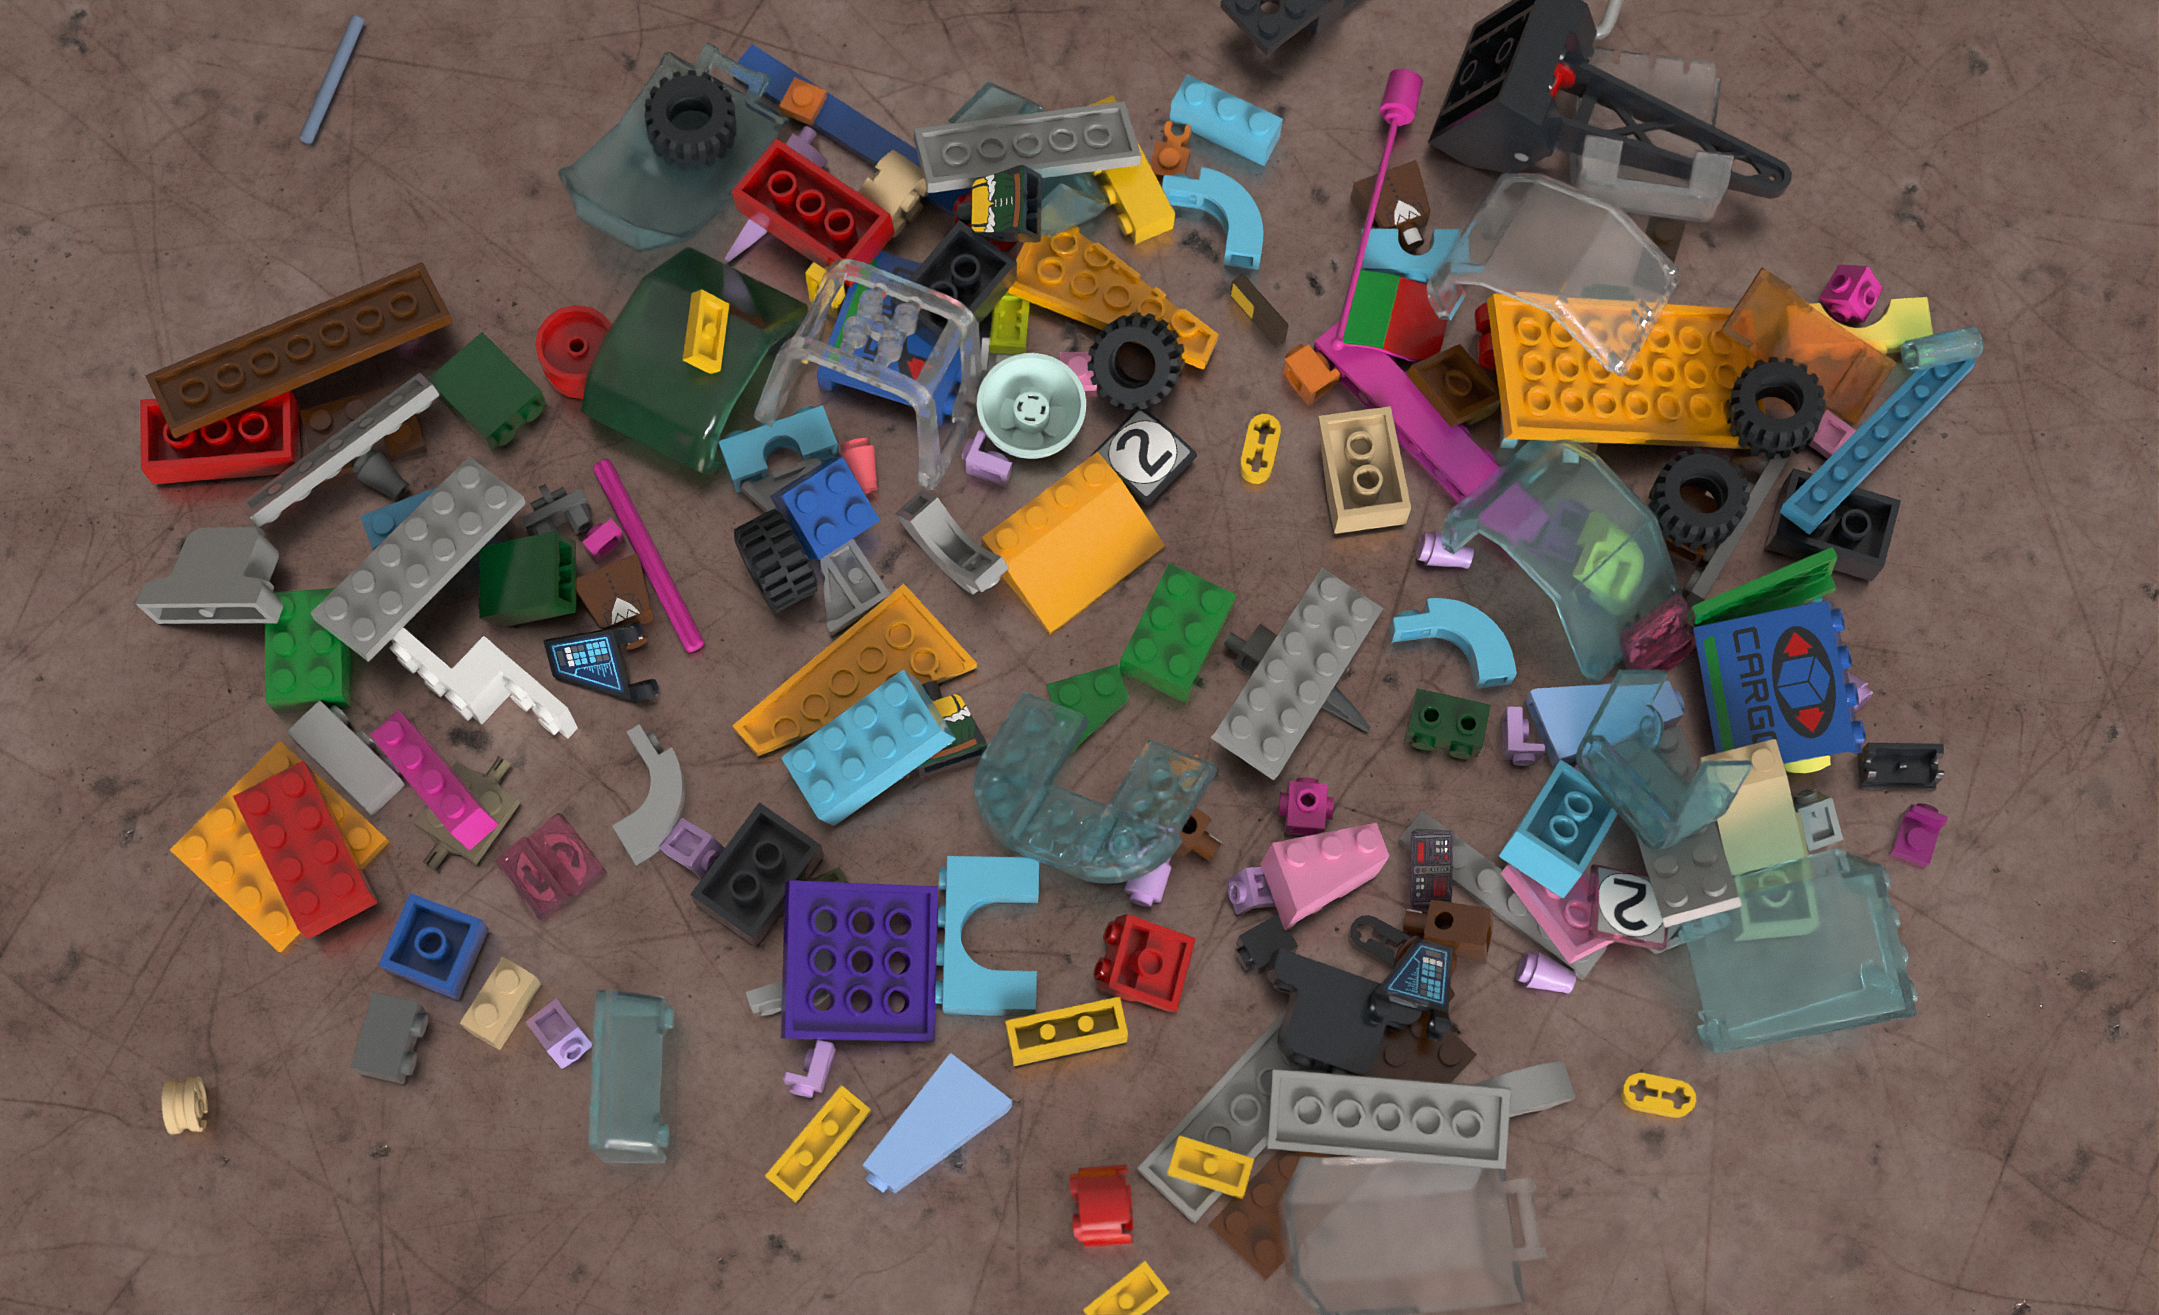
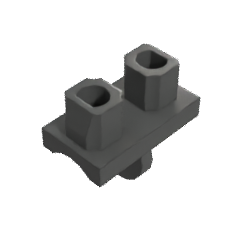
[521,484,593,536]

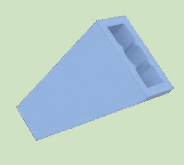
[1524,681,1685,769]
[863,1053,1012,1193]

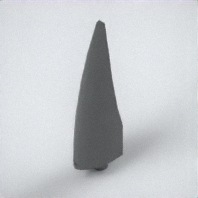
[1224,624,1371,732]

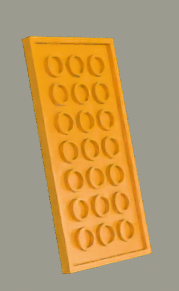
[1487,293,1766,449]

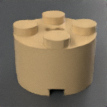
[858,150,929,238]

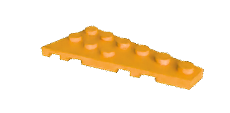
[1006,202,1219,370]
[732,584,978,757]

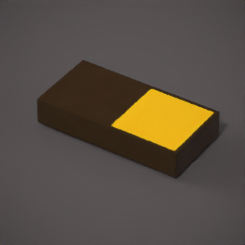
[1230,274,1289,347]

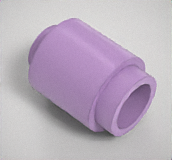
[1124,848,1171,907]

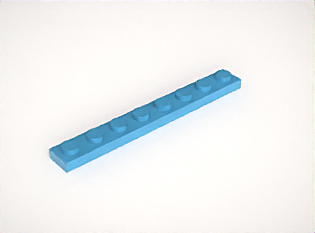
[1780,340,1976,535]

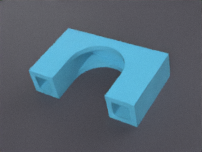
[935,856,1039,1016]

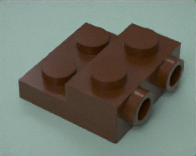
[1406,344,1501,428]

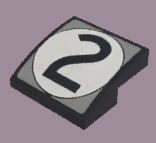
[1090,407,1197,506]

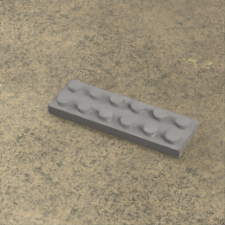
[913,101,1141,193]
[311,457,526,662]
[1211,567,1384,780]
[1608,726,1742,928]
[1137,1010,1328,1224]
[1268,1068,1511,1169]

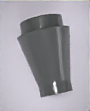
[352,448,409,501]

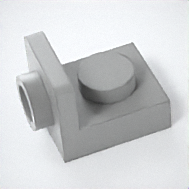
[1792,789,1843,852]

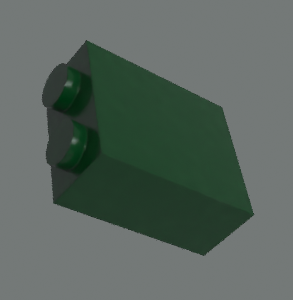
[427,332,546,451]
[478,531,576,627]

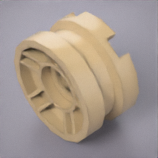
[162,1076,208,1135]

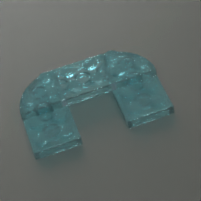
[974,691,1217,884]

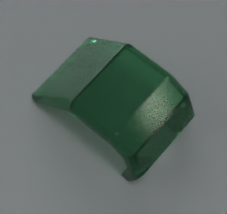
[580,247,809,475]

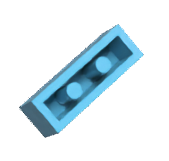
[1170,74,1283,166]

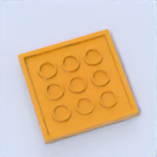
[170,740,389,953]

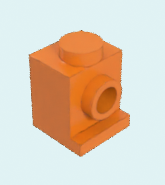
[1282,344,1340,406]

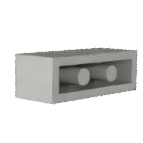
[286,700,405,817]

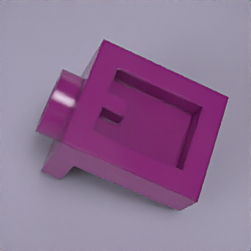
[1890,803,1948,867]

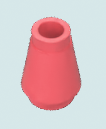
[839,438,878,494]

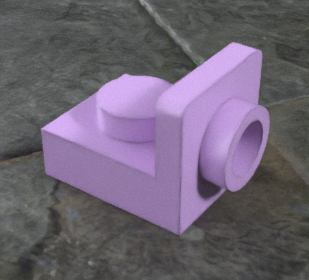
[962,429,1012,488]
[1501,706,1545,766]
[659,818,725,879]
[1228,867,1275,915]
[525,998,592,1069]
[783,1040,836,1098]

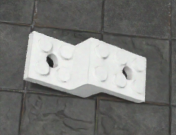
[390,627,578,739]

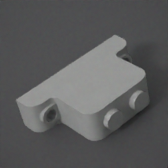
[135,525,283,624]

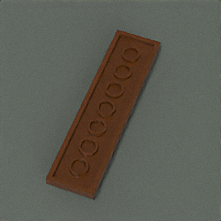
[145,262,453,439]
[1208,1010,1477,1281]

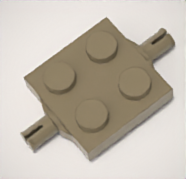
[412,756,521,871]

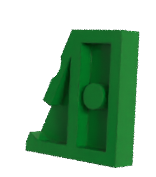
[1046,664,1129,755]

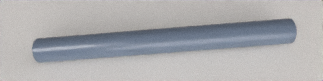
[299,15,365,144]

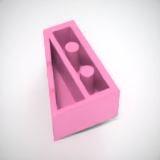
[1260,823,1389,931]

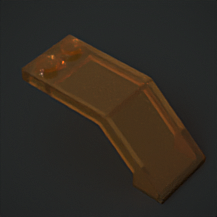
[1720,267,1897,424]

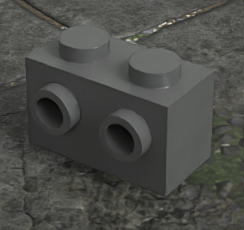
[351,992,428,1084]

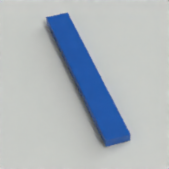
[731,44,972,219]

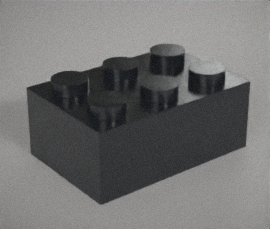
[891,220,1017,359]
[1765,468,1901,581]
[690,802,824,947]

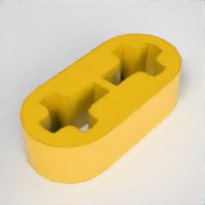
[1240,414,1281,484]
[1620,1073,1696,1118]

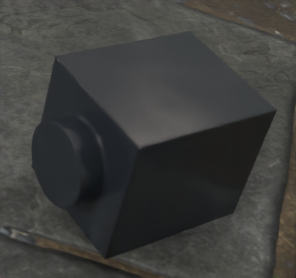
[1235,914,1298,976]

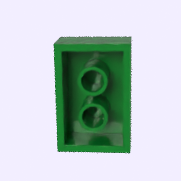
[1119,563,1236,703]
[265,588,351,713]

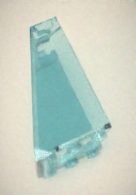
[1678,848,1918,1053]

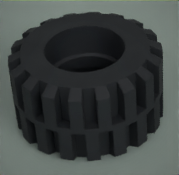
[644,70,737,171]
[1087,312,1185,410]
[1726,357,1826,459]
[1648,448,1750,551]
[734,509,818,612]

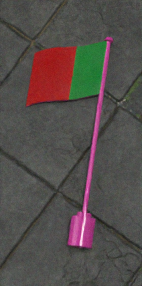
[1330,69,1456,362]

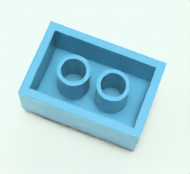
[1499,759,1625,899]

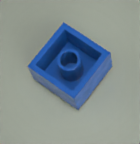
[770,457,880,560]
[378,893,489,1000]

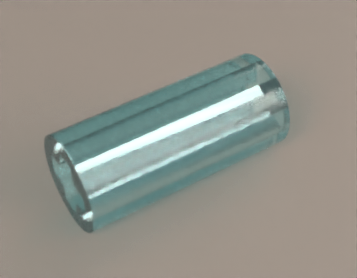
[1901,326,1983,372]

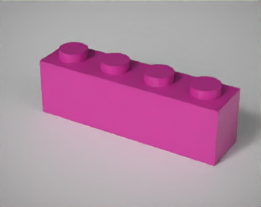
[370,710,499,850]

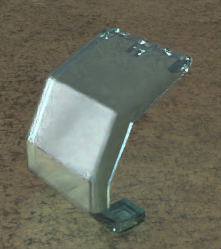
[1442,440,1683,684]

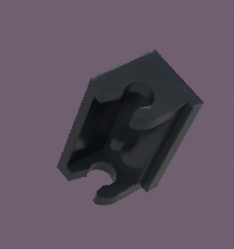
[1858,742,1944,791]

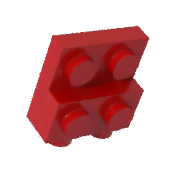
[1093,914,1196,1013]

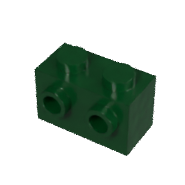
[1404,688,1491,759]

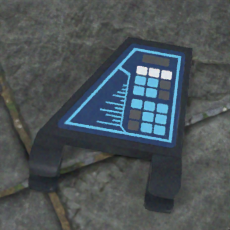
[543,622,659,701]
[1367,938,1453,1041]

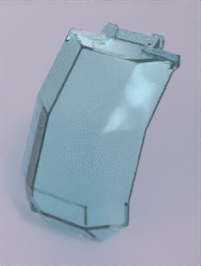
[558,43,789,253]

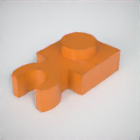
[1150,120,1191,182]

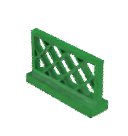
[1682,547,1837,647]

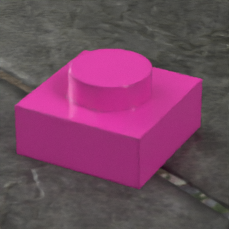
[582,518,625,564]

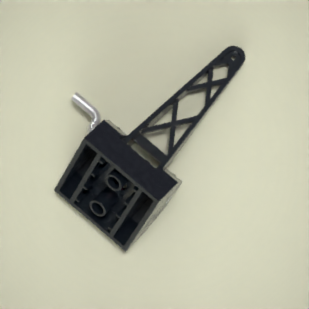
[1428,0,1792,199]

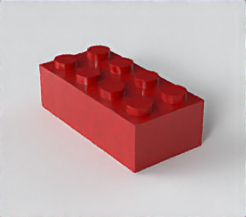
[731,138,895,287]
[140,390,301,484]
[233,761,378,939]

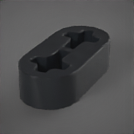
[1348,915,1411,969]

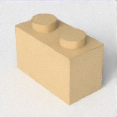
[460,956,542,1050]

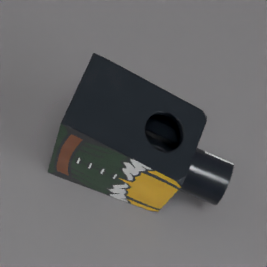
[957,165,1042,243]
[917,681,987,777]

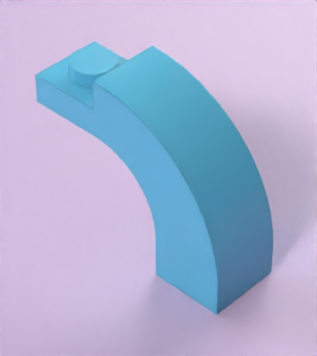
[1162,167,1264,270]
[1389,598,1517,689]

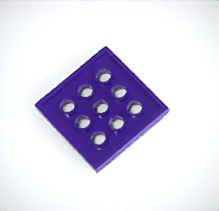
[781,880,938,1042]

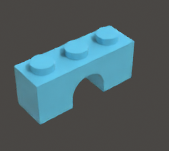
[1358,229,1471,287]
[718,405,839,493]

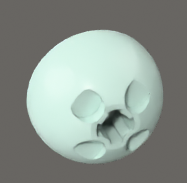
[977,353,1086,459]

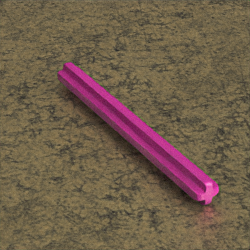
[593,459,704,653]

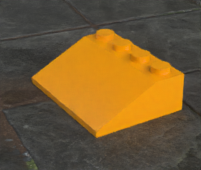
[981,452,1166,635]

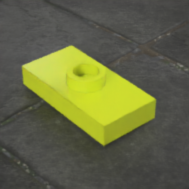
[989,293,1030,355]

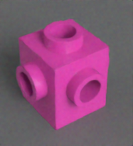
[1819,264,1884,323]
[1278,777,1334,836]

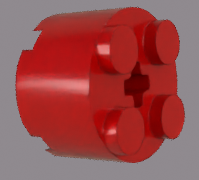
[1070,1164,1134,1248]

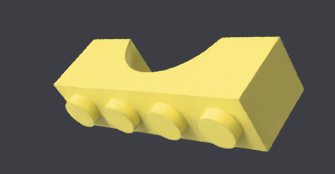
[1776,297,1933,362]

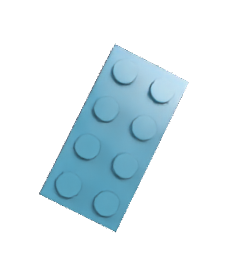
[781,670,956,826]

